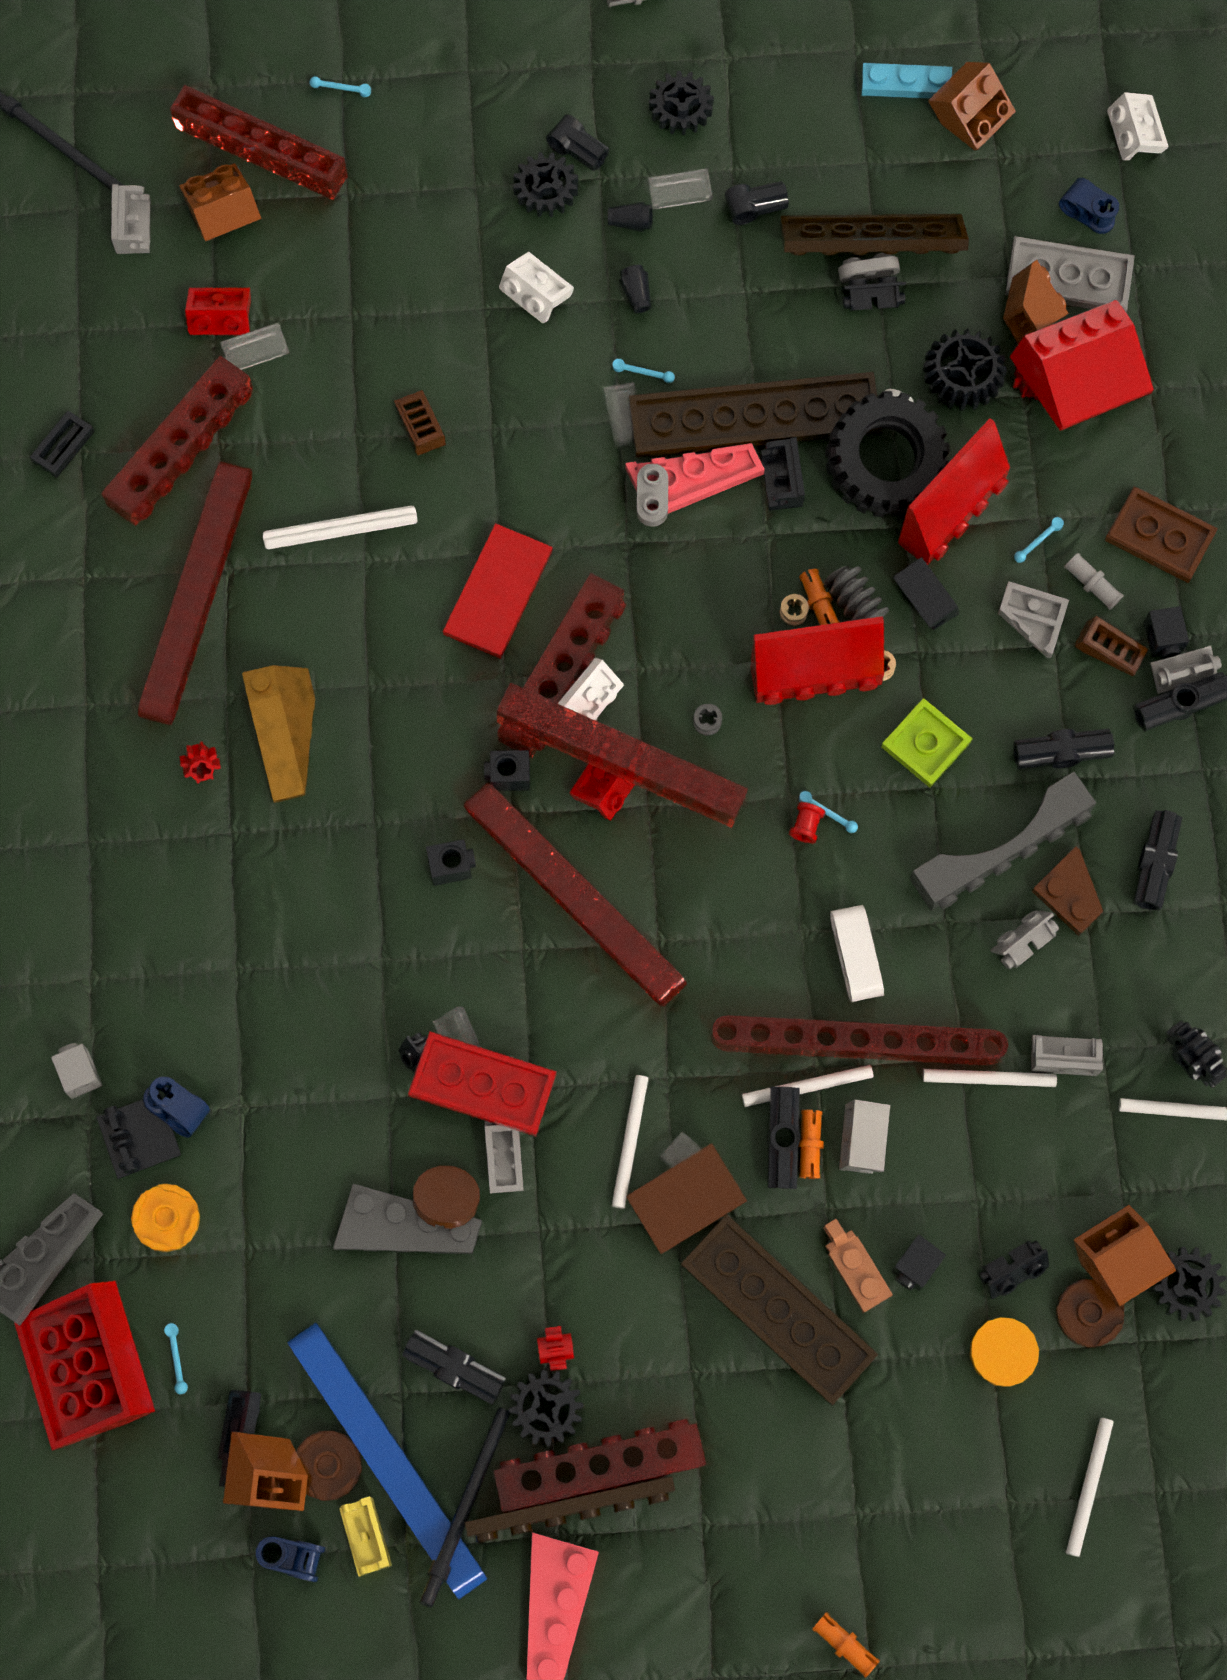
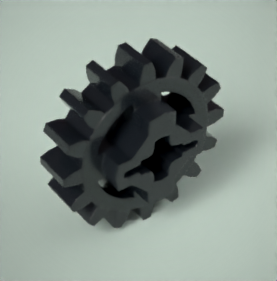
[649,71,714,136]
[513,152,578,217]
[1166,1020,1227,1088]
[1151,1247,1227,1322]
[509,1370,584,1447]

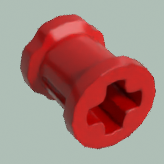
[789,802,826,844]

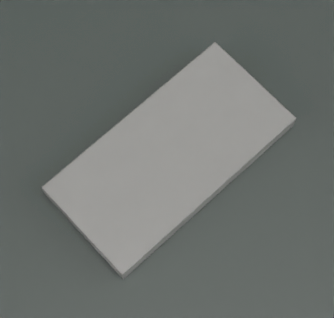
[1005,236,1135,312]

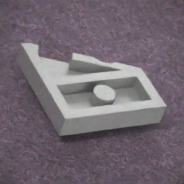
[998,581,1069,658]

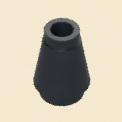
[608,201,653,232]
[619,265,652,313]

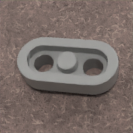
[838,253,900,283]
[637,464,668,527]

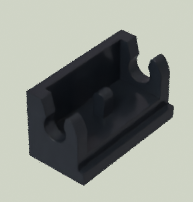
[761,437,805,511]
[893,557,959,630]

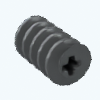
[823,566,889,621]

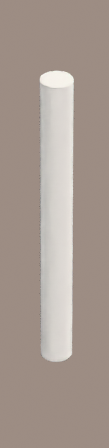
[742,1065,873,1107]
[923,1069,1057,1087]
[611,1075,648,1209]
[1119,1098,1227,1120]
[1066,1418,1114,1557]

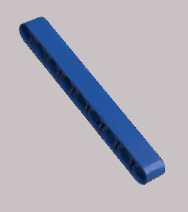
[287,1322,488,1600]

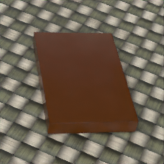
[1105,486,1218,583]
[626,1143,747,1254]

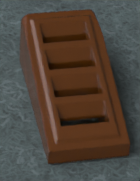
[394,390,446,456]
[1074,616,1148,676]

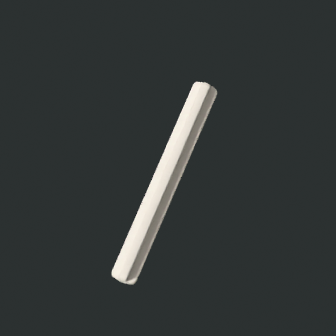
[263,505,417,549]

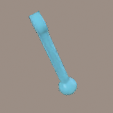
[309,76,371,97]
[612,359,675,383]
[1014,517,1064,563]
[799,791,858,833]
[164,1323,188,1394]

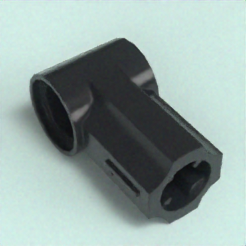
[546,114,609,171]
[724,181,789,225]

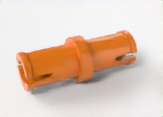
[799,569,840,625]
[798,1110,824,1179]
[812,1612,880,1678]

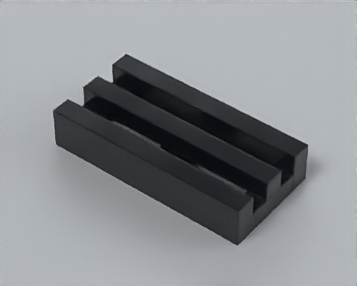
[30,411,95,478]

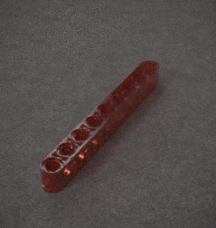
[138,462,252,725]
[463,783,687,1007]
[711,1015,1008,1065]

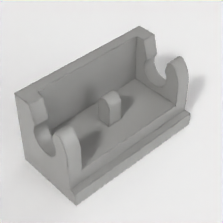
[111,184,151,254]
[1031,1035,1103,1076]
[839,1099,890,1174]

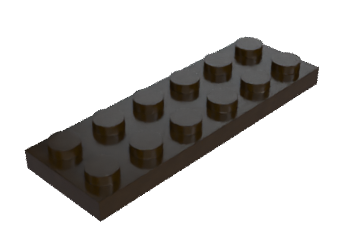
[780,214,969,255]
[681,1214,878,1406]
[465,1476,675,1543]

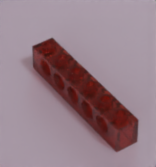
[170,85,348,200]
[101,355,253,526]
[497,573,626,759]
[494,1419,706,1513]

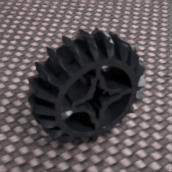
[923,328,1007,411]

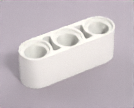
[830,905,884,1002]

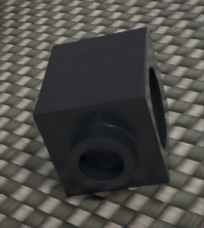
[1144,606,1189,659]
[484,750,530,791]
[426,839,476,886]
[892,1235,946,1291]

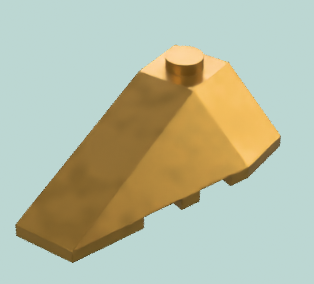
[242,665,316,803]

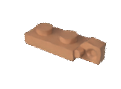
[823,1219,893,1313]

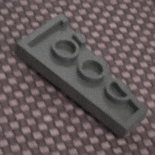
[333,1184,482,1254]
[0,1193,103,1326]

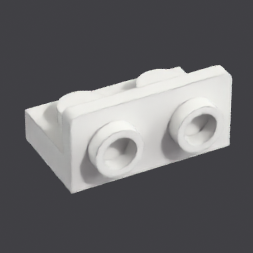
[1107,93,1169,160]
[499,252,574,323]
[556,658,624,733]

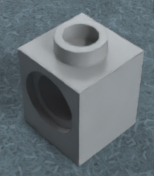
[51,1043,103,1099]

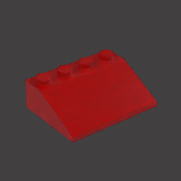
[1010,300,1154,431]
[898,418,1010,565]
[750,616,884,705]
[14,1281,155,1450]

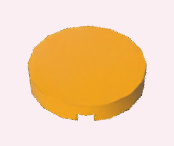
[131,1184,200,1252]
[970,1317,1039,1387]

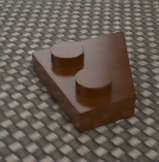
[1032,846,1103,936]

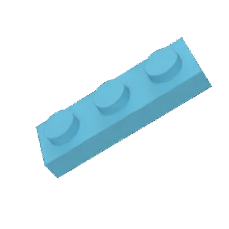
[861,63,952,99]

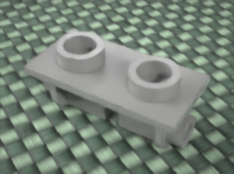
[1150,646,1222,694]
[990,910,1059,970]

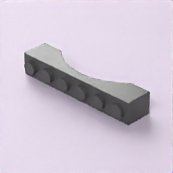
[910,772,1096,911]

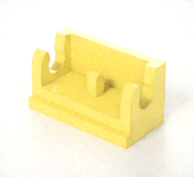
[339,1496,392,1577]

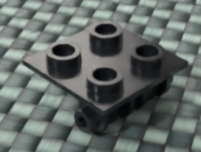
[97,1093,181,1179]

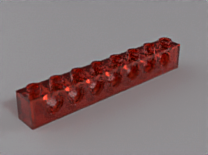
[497,683,748,828]

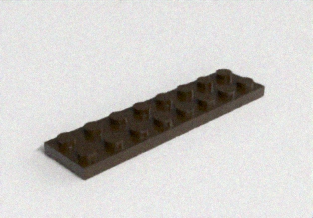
[629,372,883,457]

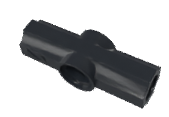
[1133,672,1227,732]
[1013,728,1114,769]
[1133,810,1183,911]
[767,1087,800,1189]
[402,1330,506,1405]

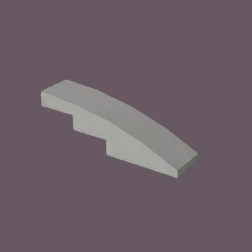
[485,1056,524,1193]

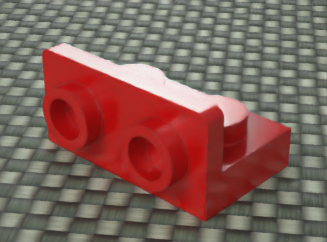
[185,288,251,335]
[569,742,644,820]

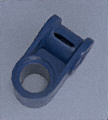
[1059,177,1119,234]
[143,1077,210,1138]
[256,1537,326,1582]

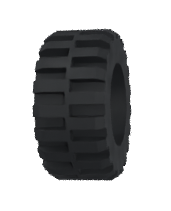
[825,391,950,517]

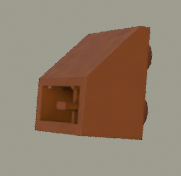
[928,62,1016,150]
[179,163,261,241]
[1003,260,1069,344]
[1074,1205,1176,1307]
[223,1432,308,1511]

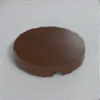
[413,1166,480,1229]
[1056,1279,1125,1348]
[296,1431,362,1501]

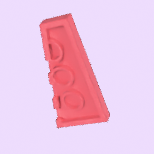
[625,443,765,514]
[527,1532,599,1680]

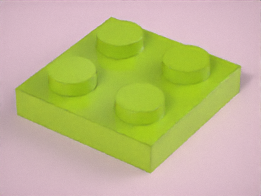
[881,698,973,788]

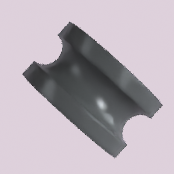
[693,704,722,736]

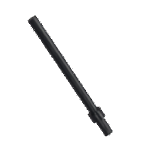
[0,91,125,191]
[419,1408,510,1608]

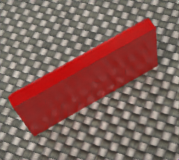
[443,523,553,659]
[408,1031,557,1137]

